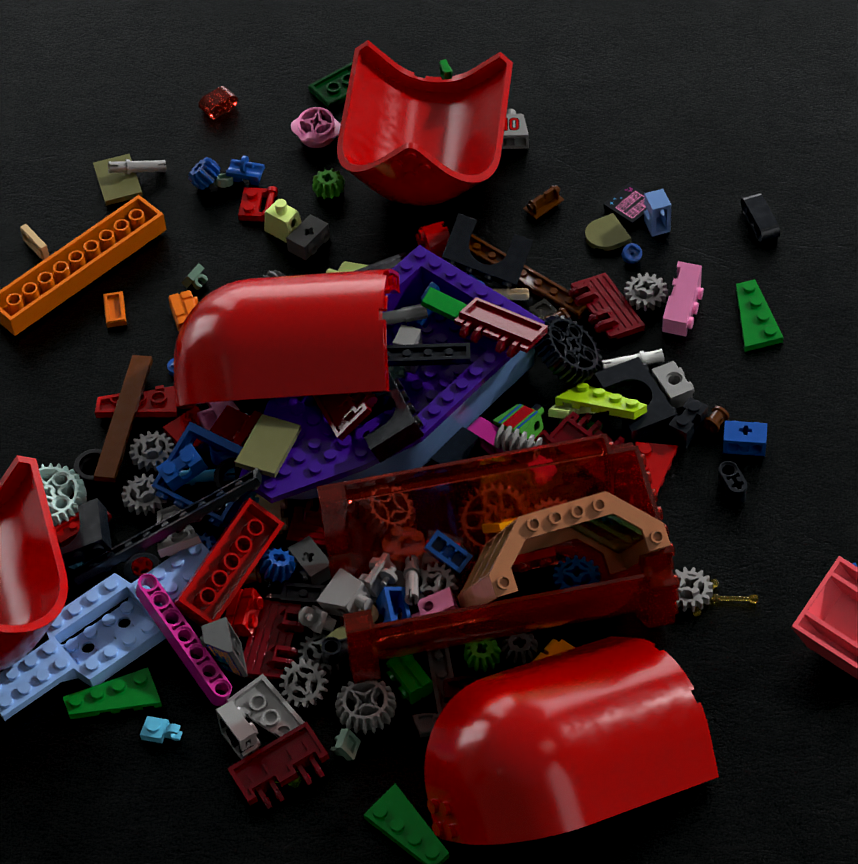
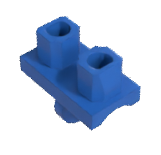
[226,156,265,185]

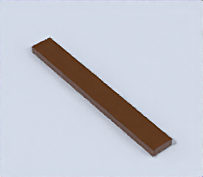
[469,234,588,320]
[94,355,153,483]

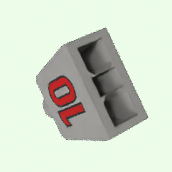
[502,109,529,149]

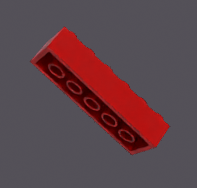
[174,498,285,627]

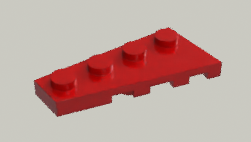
[95,383,179,418]
[628,442,678,514]

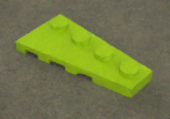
[555,383,647,420]

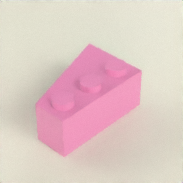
[662,261,704,336]

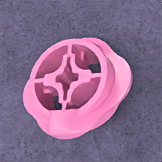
[291,107,341,148]

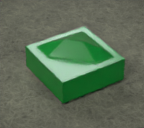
[439,59,453,80]

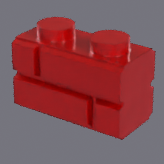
[225,588,264,637]

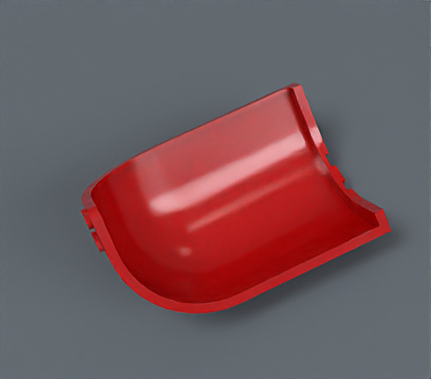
[337,40,513,206]
[174,269,400,409]
[0,455,68,671]
[424,636,719,845]

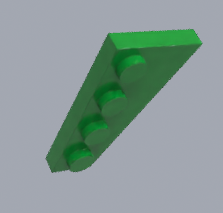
[736,279,784,352]
[63,667,162,719]
[364,783,449,864]

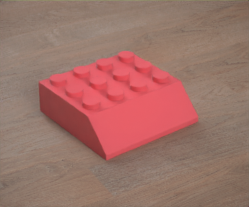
[791,556,858,679]

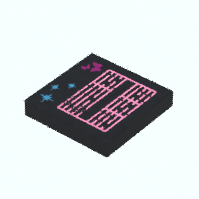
[603,183,647,227]

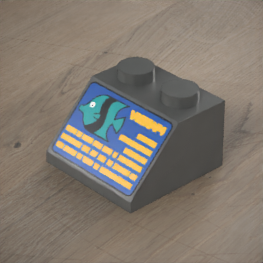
[200,617,248,678]

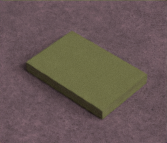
[93,154,143,206]
[235,414,302,478]

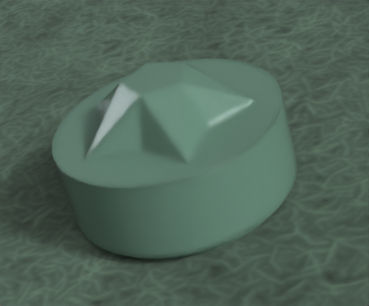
[214,173,233,188]

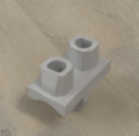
[359,552,398,597]
[298,605,337,634]

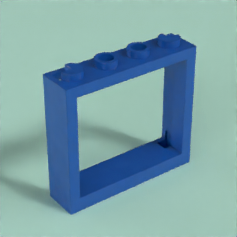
[151,421,249,527]

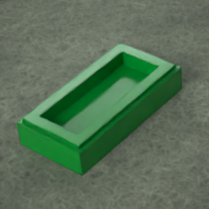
[421,287,467,321]

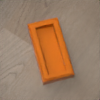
[103,291,127,328]

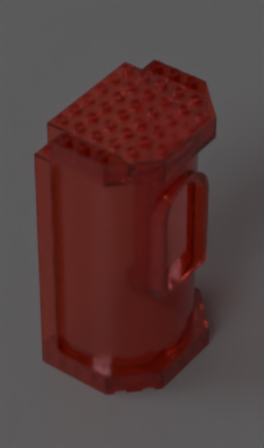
[317,433,680,684]

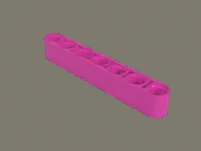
[135,574,232,706]

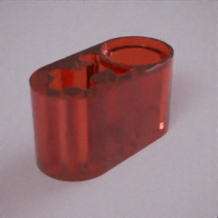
[199,86,238,119]

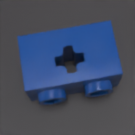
[723,421,767,456]
[423,529,473,575]

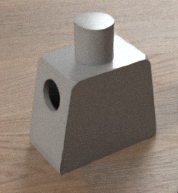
[316,568,373,619]

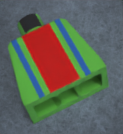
[493,404,544,439]

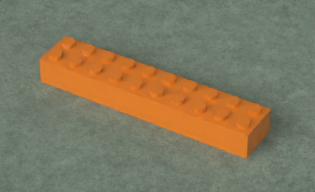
[0,195,167,336]

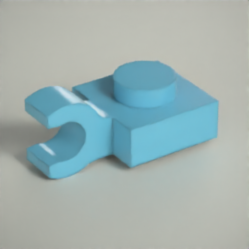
[140,716,183,743]

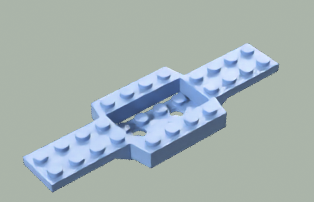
[0,543,209,721]

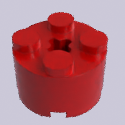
[416,221,450,258]

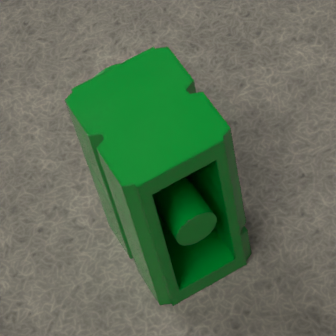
[385,650,433,704]

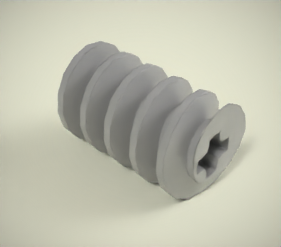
[494,424,543,461]

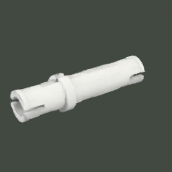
[602,349,664,370]

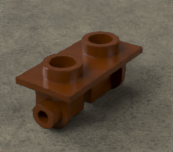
[523,185,564,219]

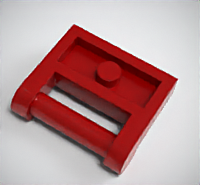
[238,186,278,222]

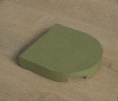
[585,213,631,251]

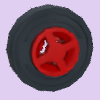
[124,552,161,583]

